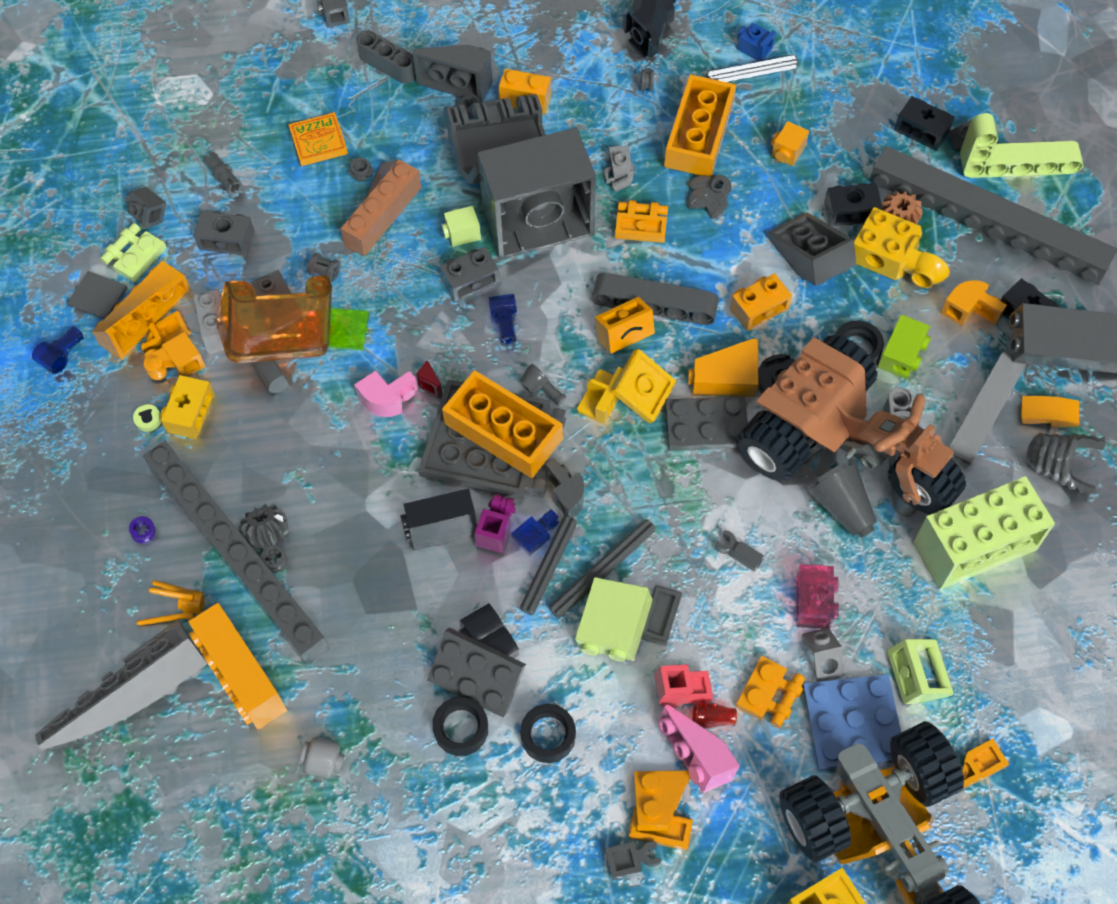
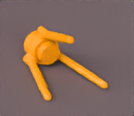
[136,580,205,626]

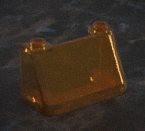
[216,275,332,363]

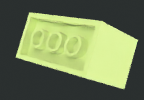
[913,476,1055,590]

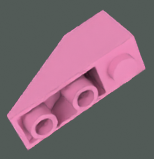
[658,705,740,793]

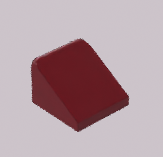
[416,361,443,398]

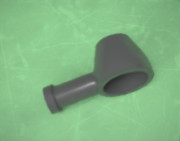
[520,364,567,406]

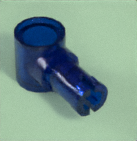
[488,293,517,345]
[32,326,84,374]

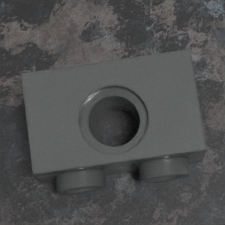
[194,211,255,256]

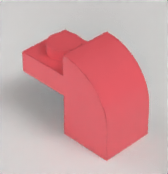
[654,664,713,708]

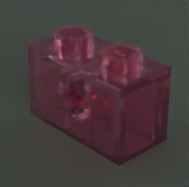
[796,564,839,629]

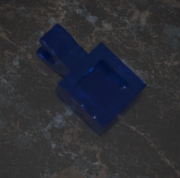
[511,509,560,556]

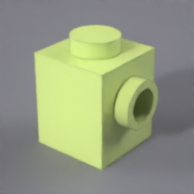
[441,206,481,247]

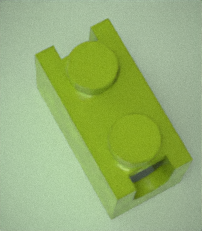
[878,314,931,379]

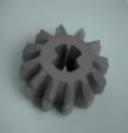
[240,504,289,549]

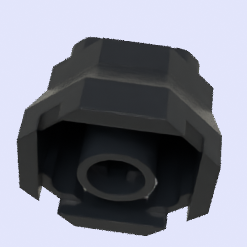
[623,0,676,58]

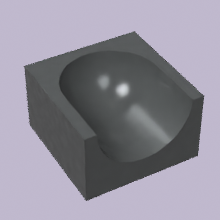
[478,127,596,260]

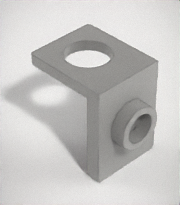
[802,628,845,682]

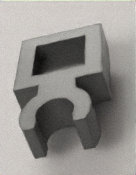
[605,841,661,881]

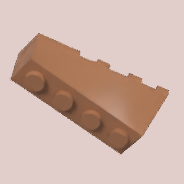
[341,159,422,257]

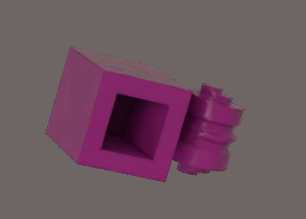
[474,494,516,554]

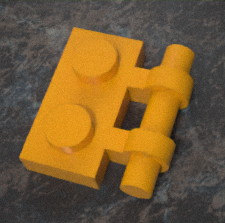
[615,200,668,243]
[735,655,805,728]

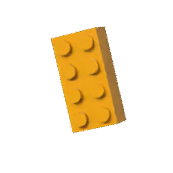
[664,74,737,178]
[442,370,563,478]
[188,603,287,730]

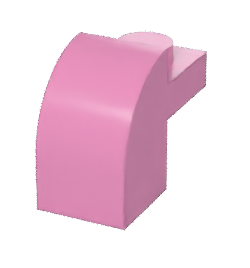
[354,371,418,417]

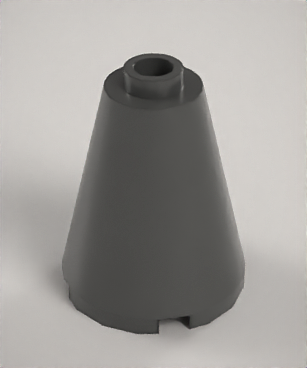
[806,459,877,538]

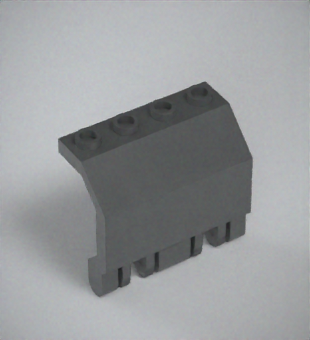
[443,94,546,184]

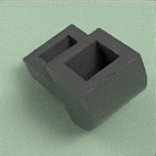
[545,458,584,518]

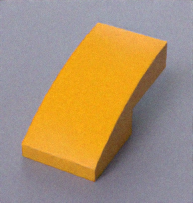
[1022,396,1080,428]

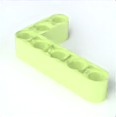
[960,113,1084,178]

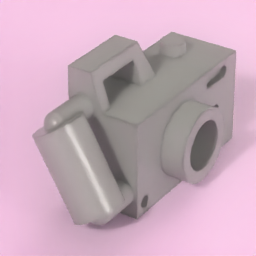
[604,145,633,192]

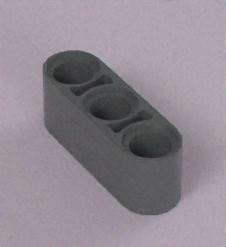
[356,31,416,84]

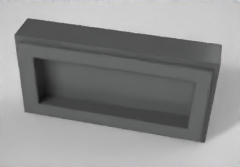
[641,585,682,646]

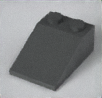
[413,45,493,102]
[767,212,856,286]

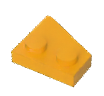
[633,771,690,831]

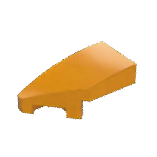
[141,310,192,353]
[962,738,1009,789]

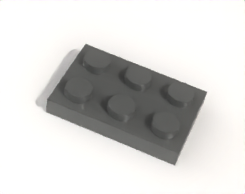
[665,396,748,451]
[427,627,526,718]

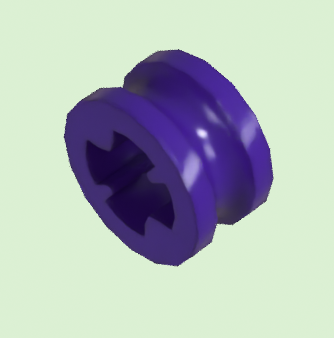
[129,516,156,544]

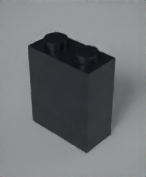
[400,488,477,551]

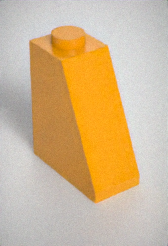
[688,339,758,397]

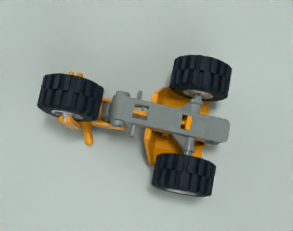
[779,721,981,904]

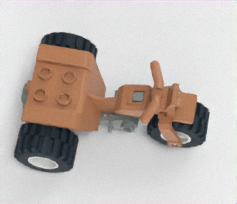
[736,335,966,515]

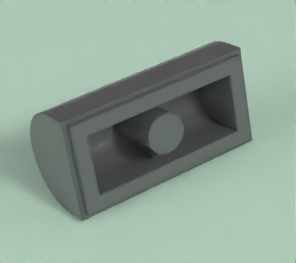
[244,337,289,393]

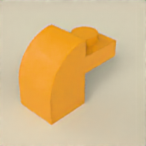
[941,280,1007,326]

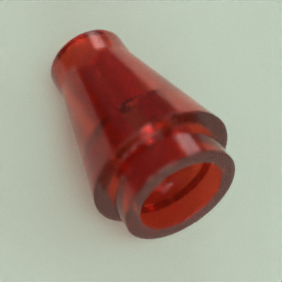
[692,700,737,729]

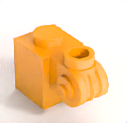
[143,332,205,380]

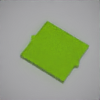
[318,308,370,351]

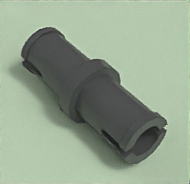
[203,152,242,194]

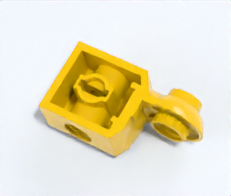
[854,207,950,288]

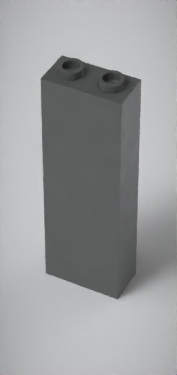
[1009,303,1117,373]

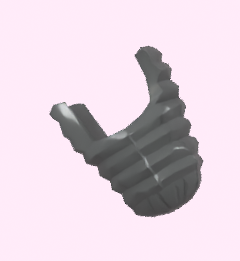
[1027,433,1107,495]

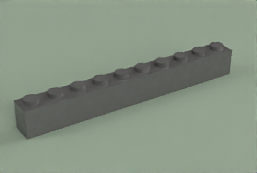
[869,146,1117,285]
[143,440,329,666]

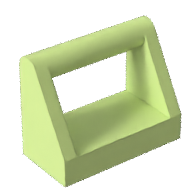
[887,639,954,704]

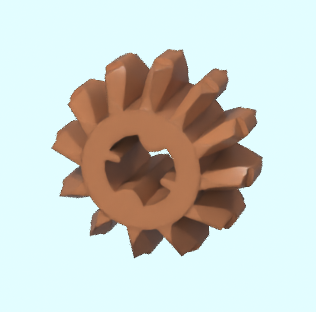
[882,190,923,225]

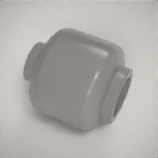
[299,736,345,779]

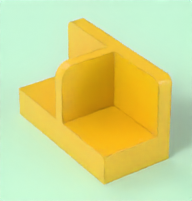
[577,367,624,425]

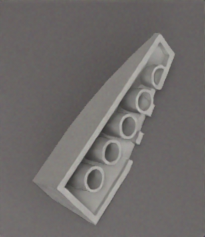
[35,620,207,750]

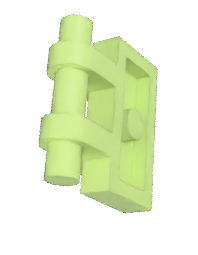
[100,223,167,283]

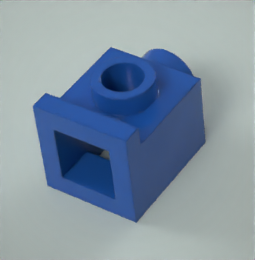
[737,22,776,61]

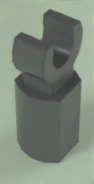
[715,530,765,572]

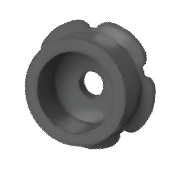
[349,158,373,181]

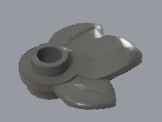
[688,175,732,219]

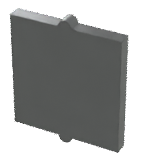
[67,271,127,320]

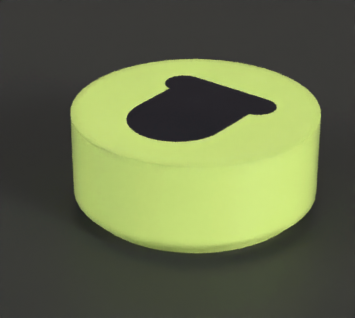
[133,404,161,432]

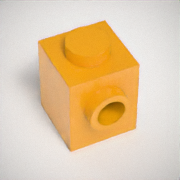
[771,121,809,166]

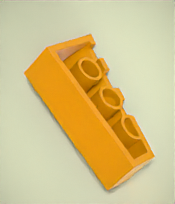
[92,261,190,360]

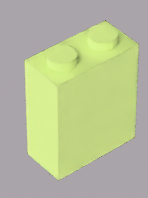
[575,577,653,662]

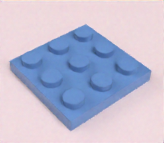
[802,674,901,771]

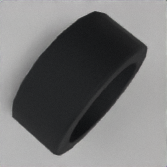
[836,320,884,365]
[433,697,488,756]
[520,704,576,763]

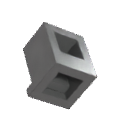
[125,187,166,229]

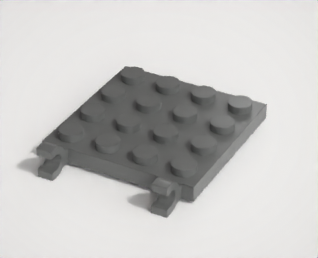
[418,379,566,499]

